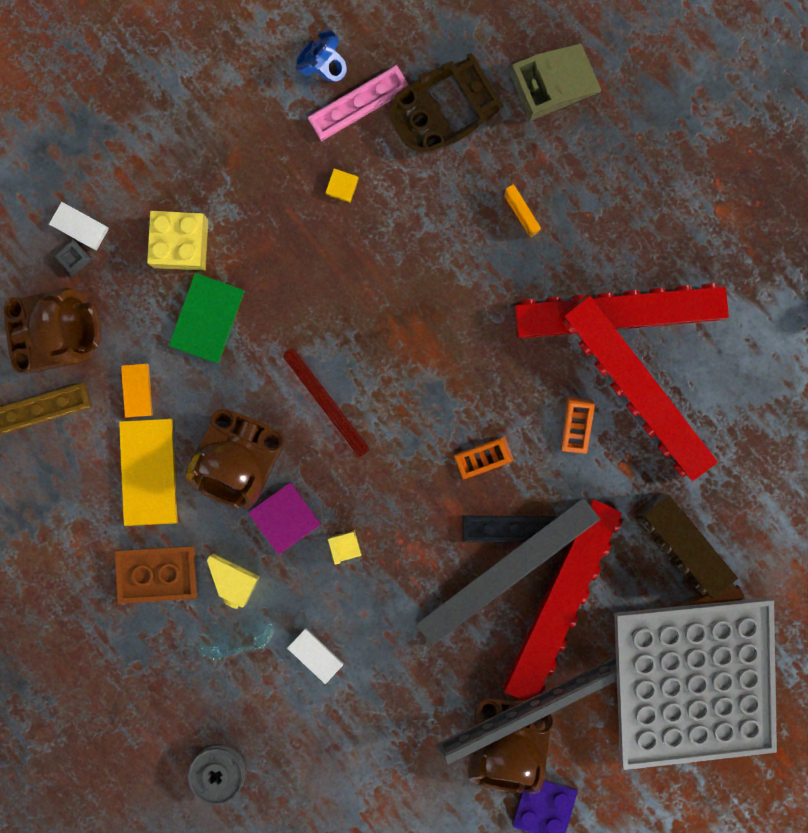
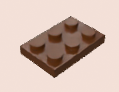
[115,546,198,604]

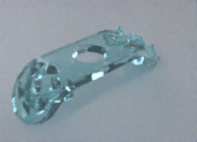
[197,623,273,661]

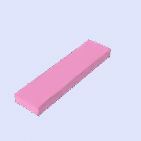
[308,65,409,141]

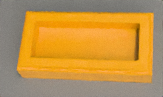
[504,184,541,237]
[121,364,153,418]

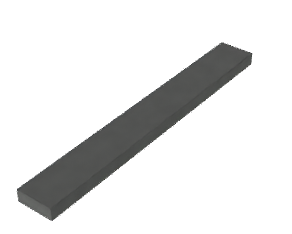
[416,498,601,646]
[435,657,617,764]

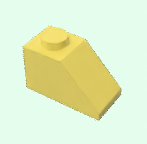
[207,554,260,609]

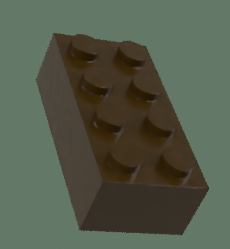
[634,493,738,599]

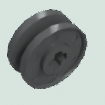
[188,744,247,805]

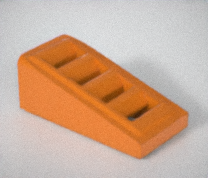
[561,397,595,454]
[454,436,514,480]

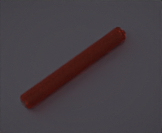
[283,348,370,457]

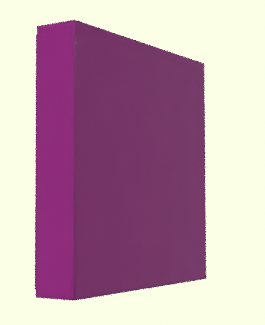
[248,482,321,555]

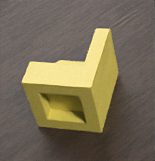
[328,530,362,564]

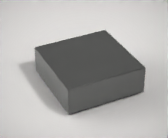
[54,239,92,277]

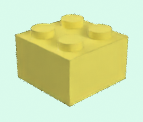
[147,211,208,271]

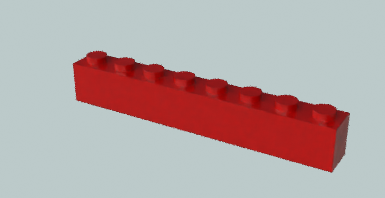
[514,283,729,339]
[561,295,718,482]
[503,498,623,701]

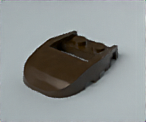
[390,53,504,154]

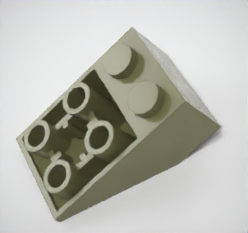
[510,43,602,121]

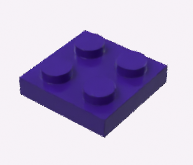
[512,779,578,833]

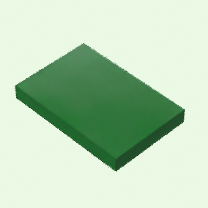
[169,273,245,364]

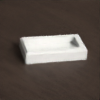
[49,202,109,251]
[287,628,344,684]

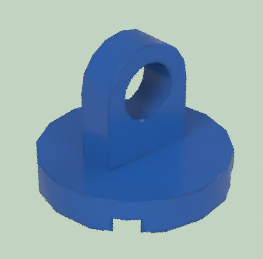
[296,29,347,82]

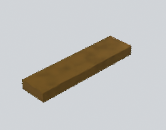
[0,382,92,435]

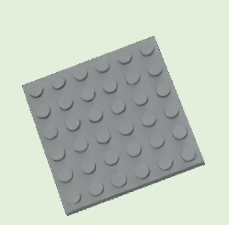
[614,597,777,770]

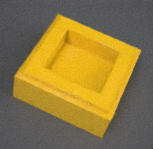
[326,169,359,203]

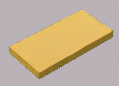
[119,419,178,526]

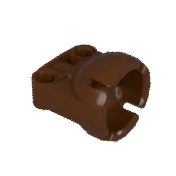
[4,288,101,373]
[186,408,283,509]
[467,699,554,794]

